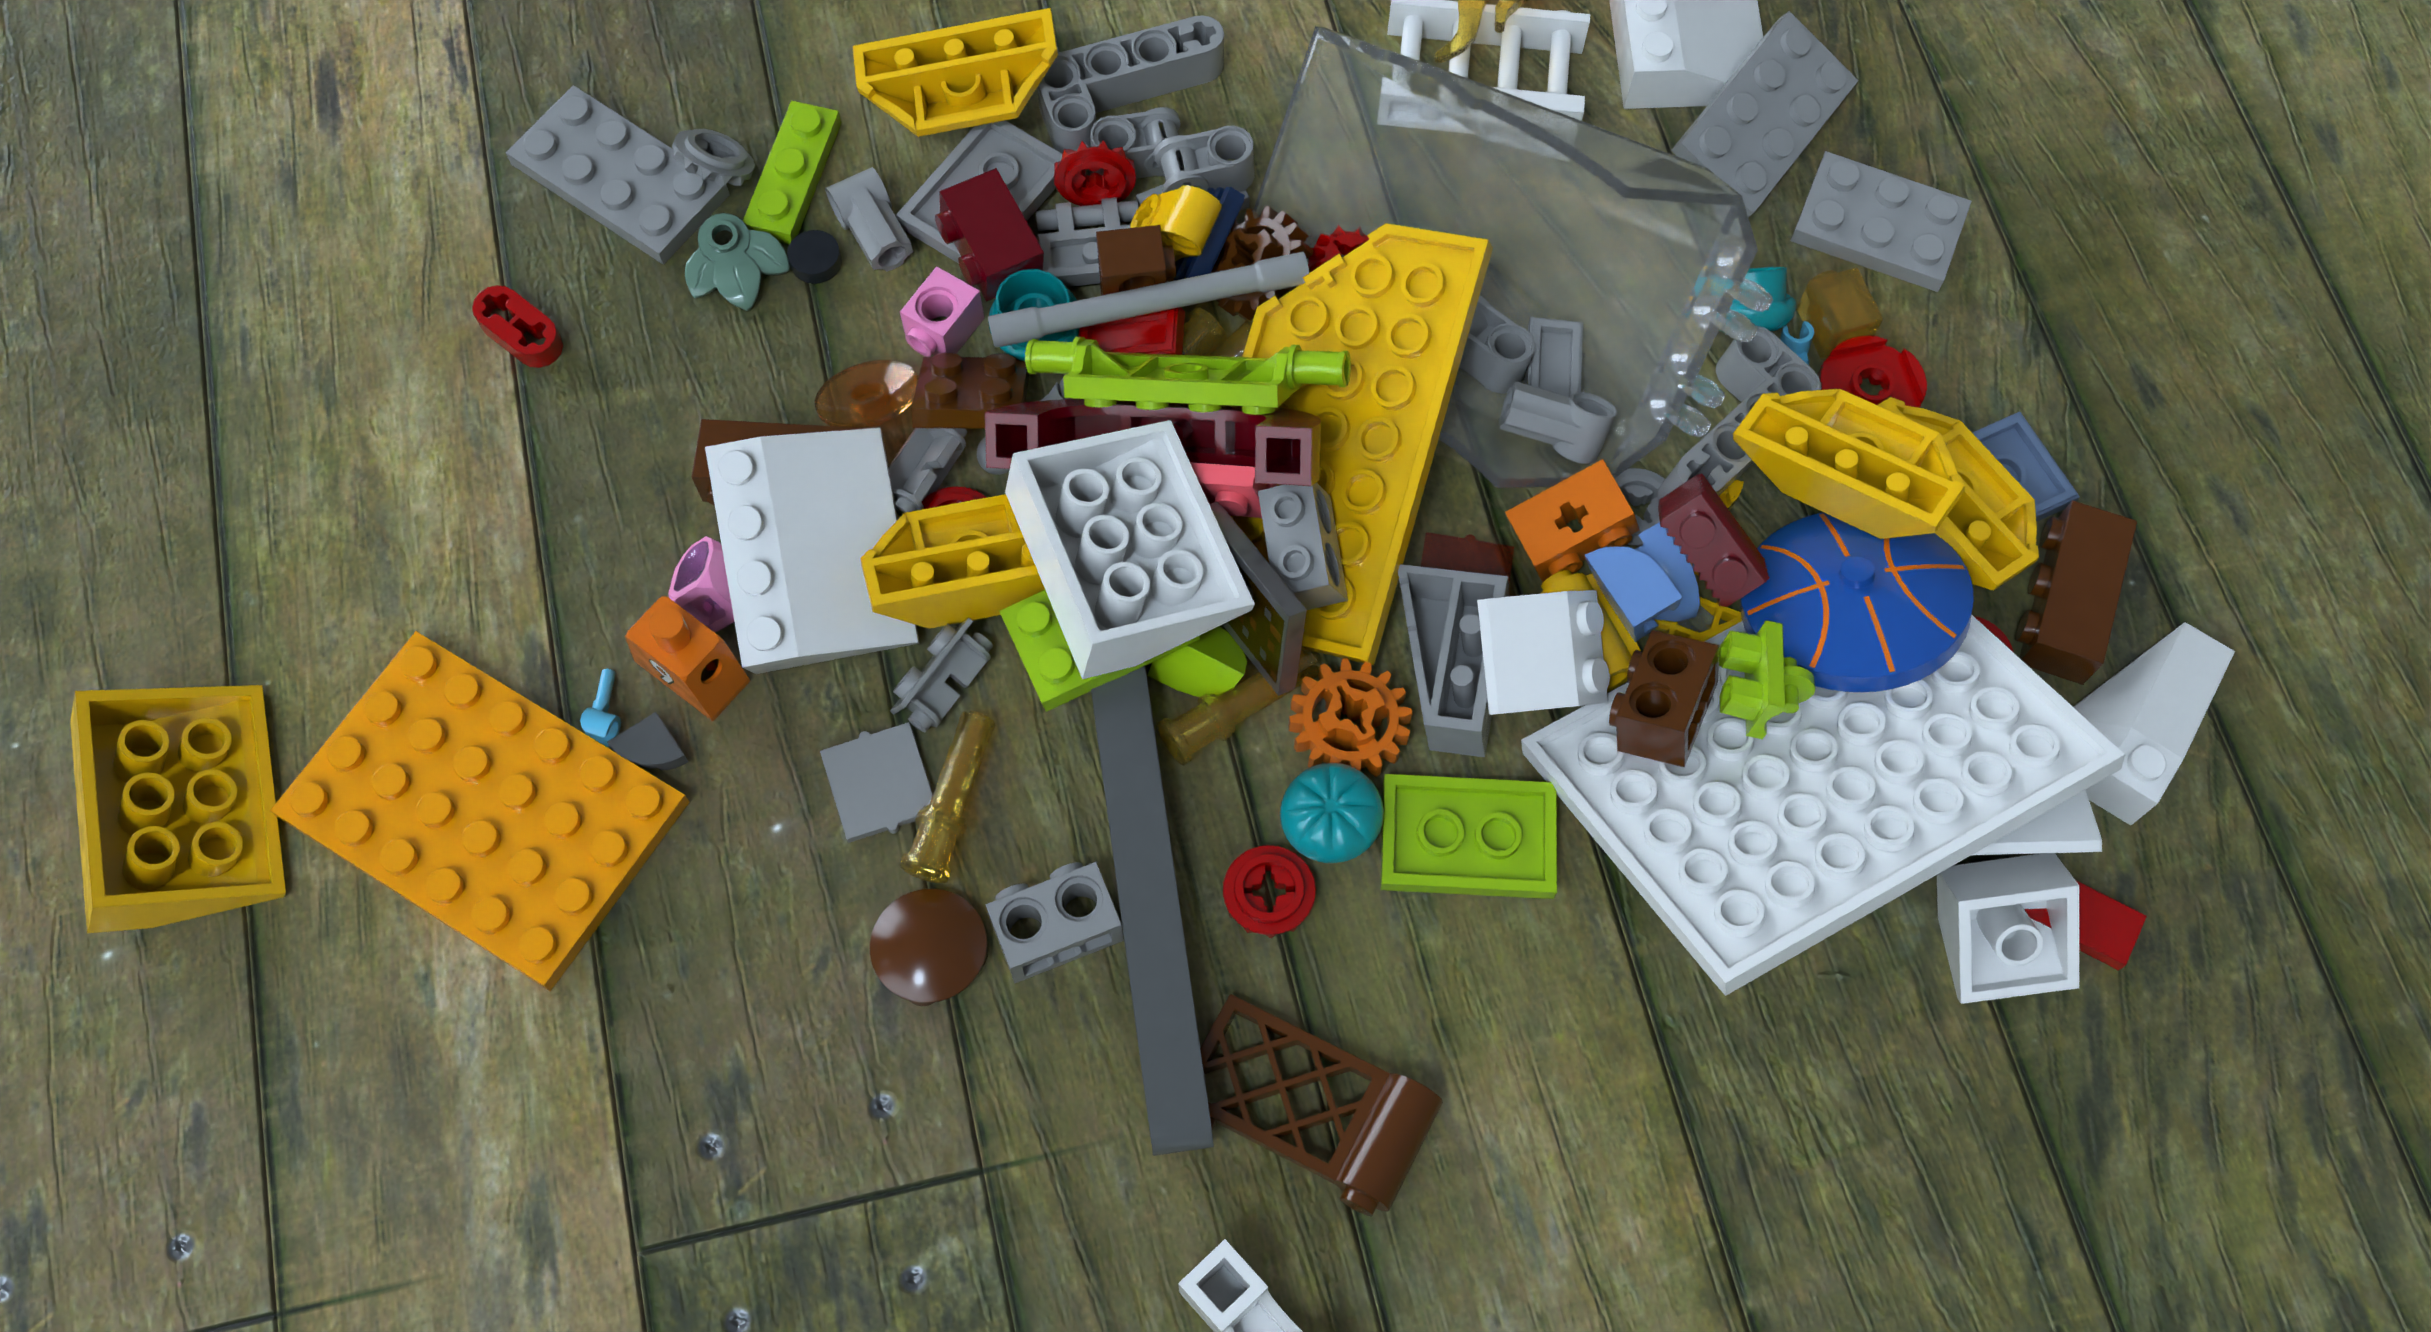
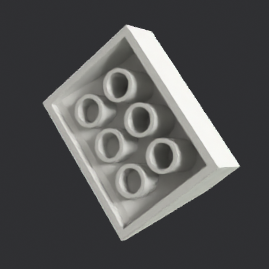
[1609,0,1763,109]
[1005,420,1255,679]
[705,428,919,674]

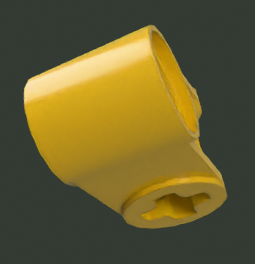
[1130,185,1222,261]

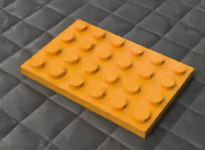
[270,631,690,992]

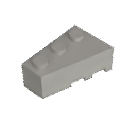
[1398,564,1510,757]

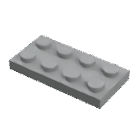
[1671,11,1859,221]
[506,85,730,265]

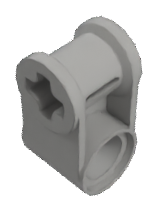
[1091,107,1182,179]
[1153,125,1255,193]
[1459,296,1535,394]

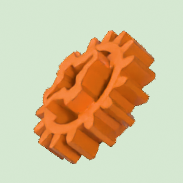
[1288,658,1412,777]

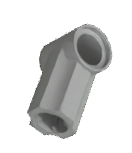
[825,167,913,272]
[1499,381,1617,464]

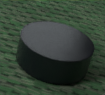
[787,230,842,284]

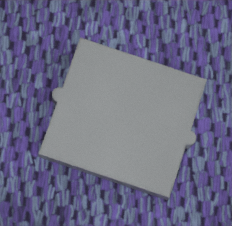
[820,722,939,843]

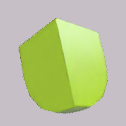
[1147,626,1247,697]

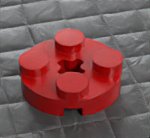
[1817,335,1927,408]

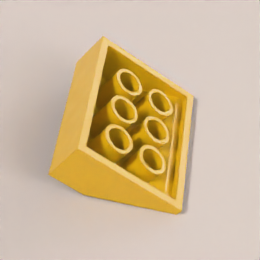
[70,685,286,933]

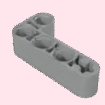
[1037,15,1224,154]
[1657,326,1821,500]

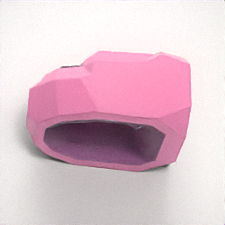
[668,536,734,633]

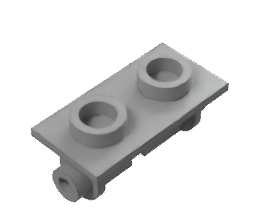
[888,428,967,519]
[890,618,993,732]

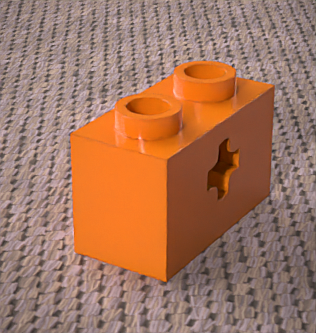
[1505,459,1640,583]

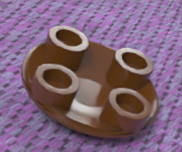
[870,889,988,1006]

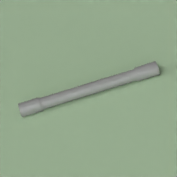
[988,252,1309,348]

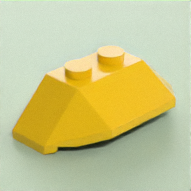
[852,8,1058,137]
[1733,389,1965,539]
[1878,397,2039,591]
[860,494,1045,629]

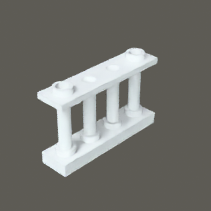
[1378,0,1590,143]

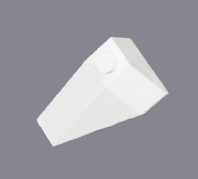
[2073,622,2235,825]

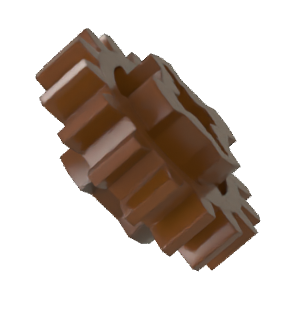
[1211,206,1313,322]

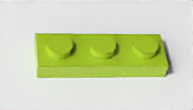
[743,100,842,245]

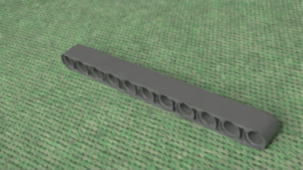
[1091,666,1214,1156]

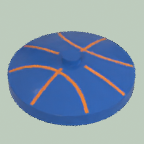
[1740,512,1974,693]

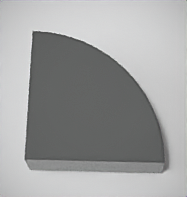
[607,712,688,770]

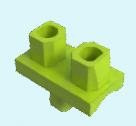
[1719,620,1815,740]

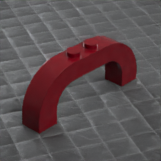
[985,399,1321,486]

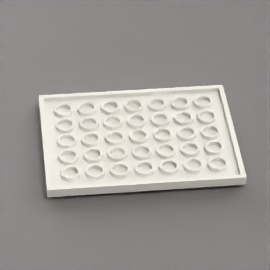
[1521,615,2125,996]

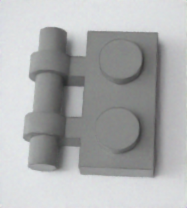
[1036,197,1138,287]

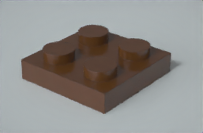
[911,353,1029,429]

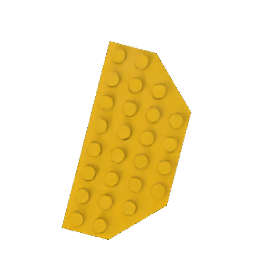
[1231,223,1493,666]

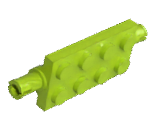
[1025,337,1351,415]

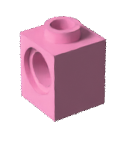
[900,266,984,357]

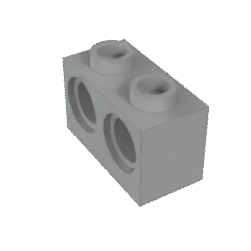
[1258,482,1348,610]
[985,862,1124,983]

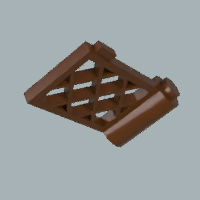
[1200,994,1443,1217]

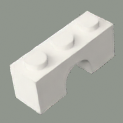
[1178,1239,1303,1332]

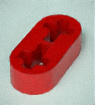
[472,285,563,368]

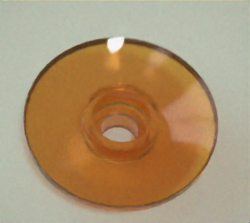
[815,360,918,428]

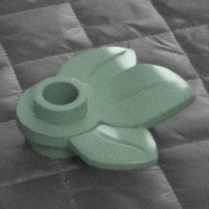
[685,213,790,311]

